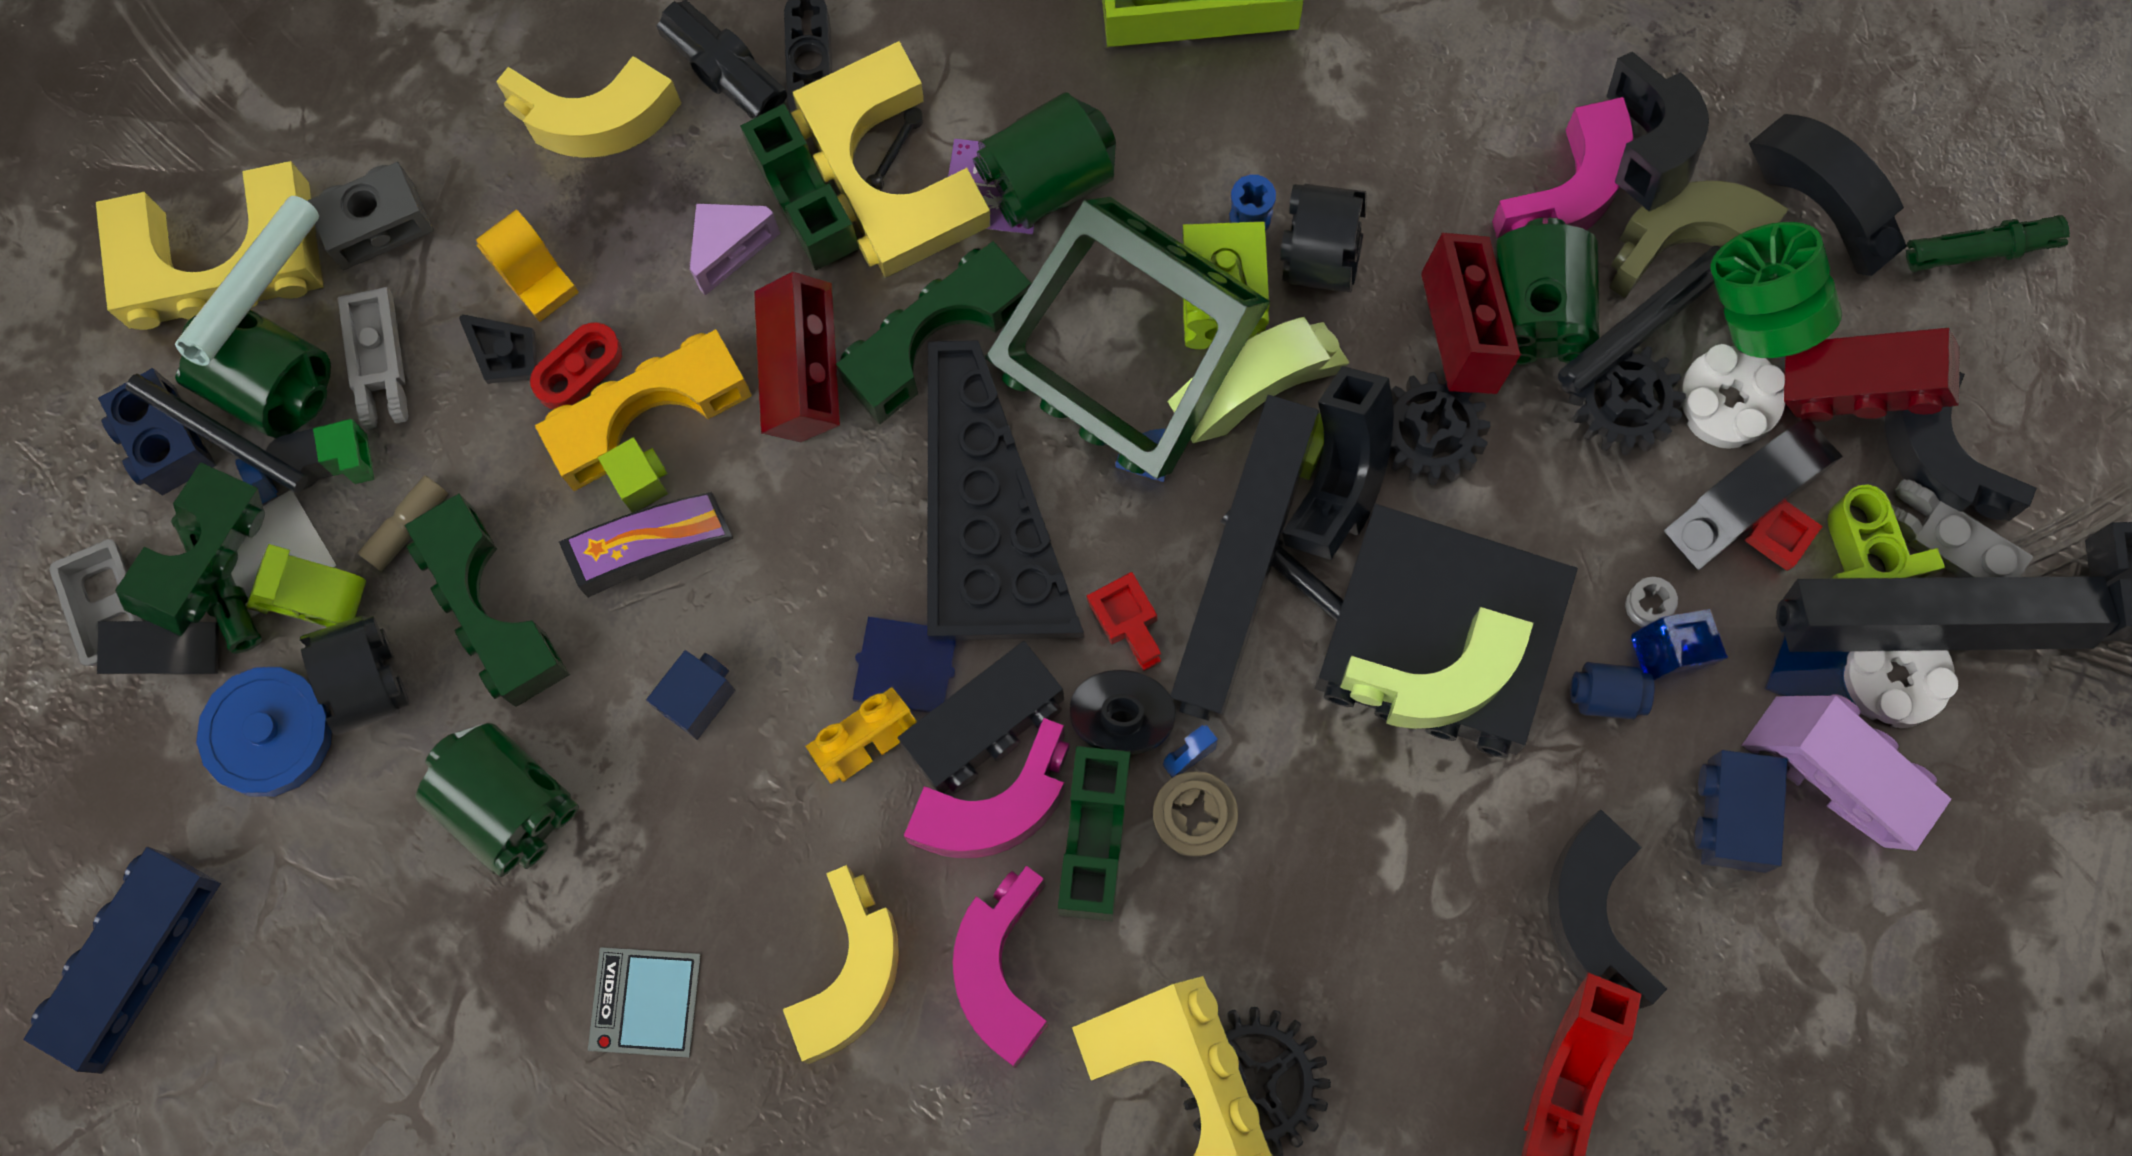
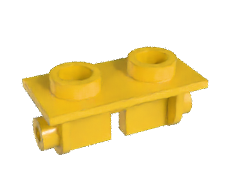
[805,687,917,784]

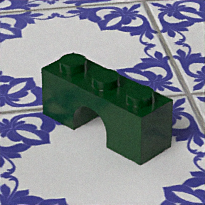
[740,104,859,271]
[115,462,265,636]
[1058,746,1130,922]

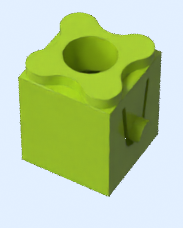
[1182,222,1269,349]

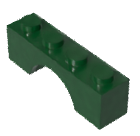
[836,241,1032,425]
[405,493,570,707]

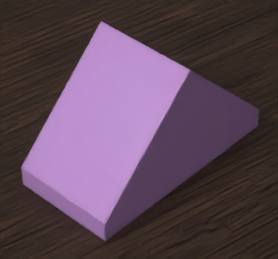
[690,204,781,295]

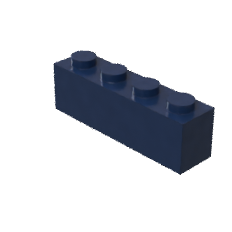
[23,847,221,1074]

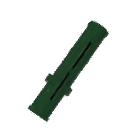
[1906,215,2070,272]
[171,515,262,654]

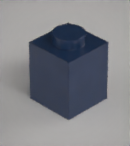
[646,650,736,740]

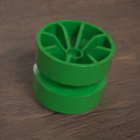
[1710,222,1842,358]

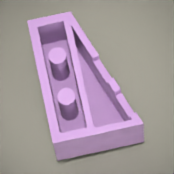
[1741,694,1951,851]

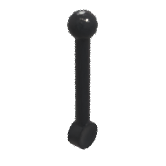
[865,107,923,191]

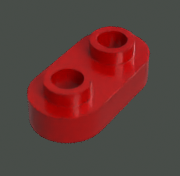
[530,322,622,410]

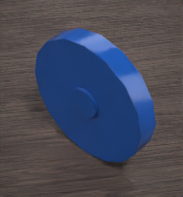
[196,667,332,797]

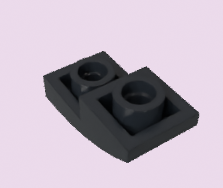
[97,621,219,675]

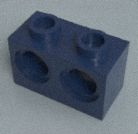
[98,368,216,496]

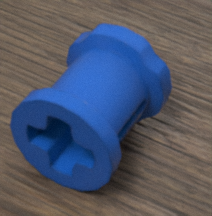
[1229,175,1276,231]

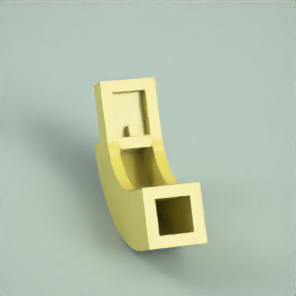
[496,56,681,157]
[783,865,899,1064]

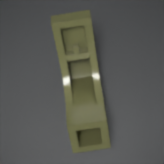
[1609,180,1789,298]

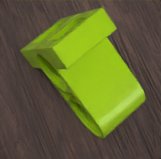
[1827,484,1945,579]
[246,544,367,627]

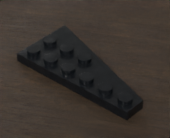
[927,340,1085,641]

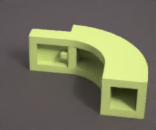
[1167,317,1349,443]
[1340,607,1533,728]

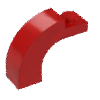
[1521,973,1642,1156]

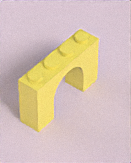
[790,41,990,278]
[95,161,324,330]
[1072,976,1273,1156]

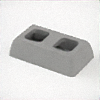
[49,539,145,666]

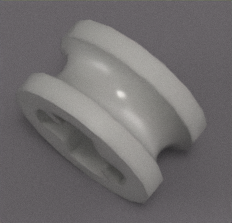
[1625,576,1678,628]

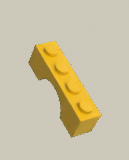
[535,329,752,491]

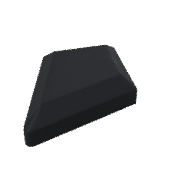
[459,314,537,384]

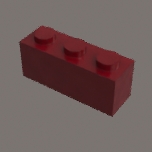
[1421,233,1521,394]
[754,271,840,442]
[1784,328,1960,423]

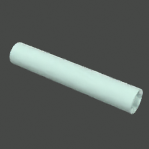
[175,196,319,366]

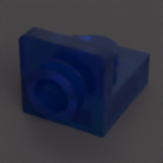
[1631,609,1728,681]

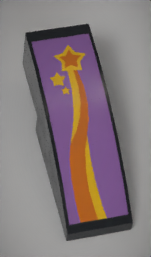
[559,492,733,598]

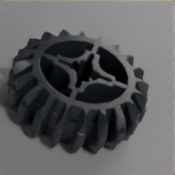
[1180,1007,1331,1156]

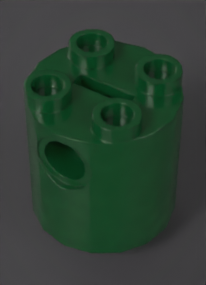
[972,92,1116,229]
[1494,218,1600,365]
[175,309,331,438]
[415,723,579,877]

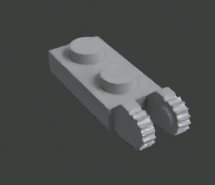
[337,287,409,430]
[1892,479,2033,578]

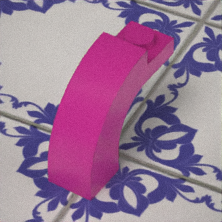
[1492,97,1633,239]
[904,718,1070,858]
[953,866,1049,1068]

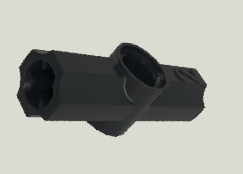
[656,0,787,119]

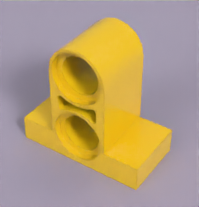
[475,209,579,322]

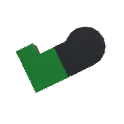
[266,419,375,490]

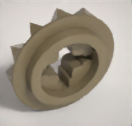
[1153,771,1238,857]

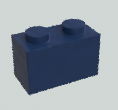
[1695,750,1788,873]

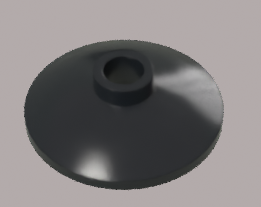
[1069,670,1176,755]

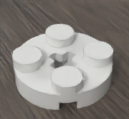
[1678,344,1785,449]
[1842,650,1958,728]

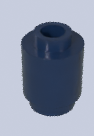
[1570,662,1655,720]

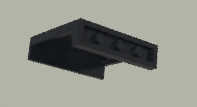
[1314,503,1578,758]

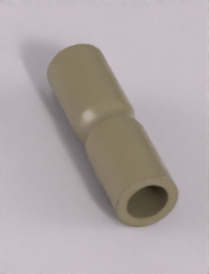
[357,475,449,572]

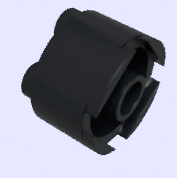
[1280,184,1367,293]
[300,615,409,735]

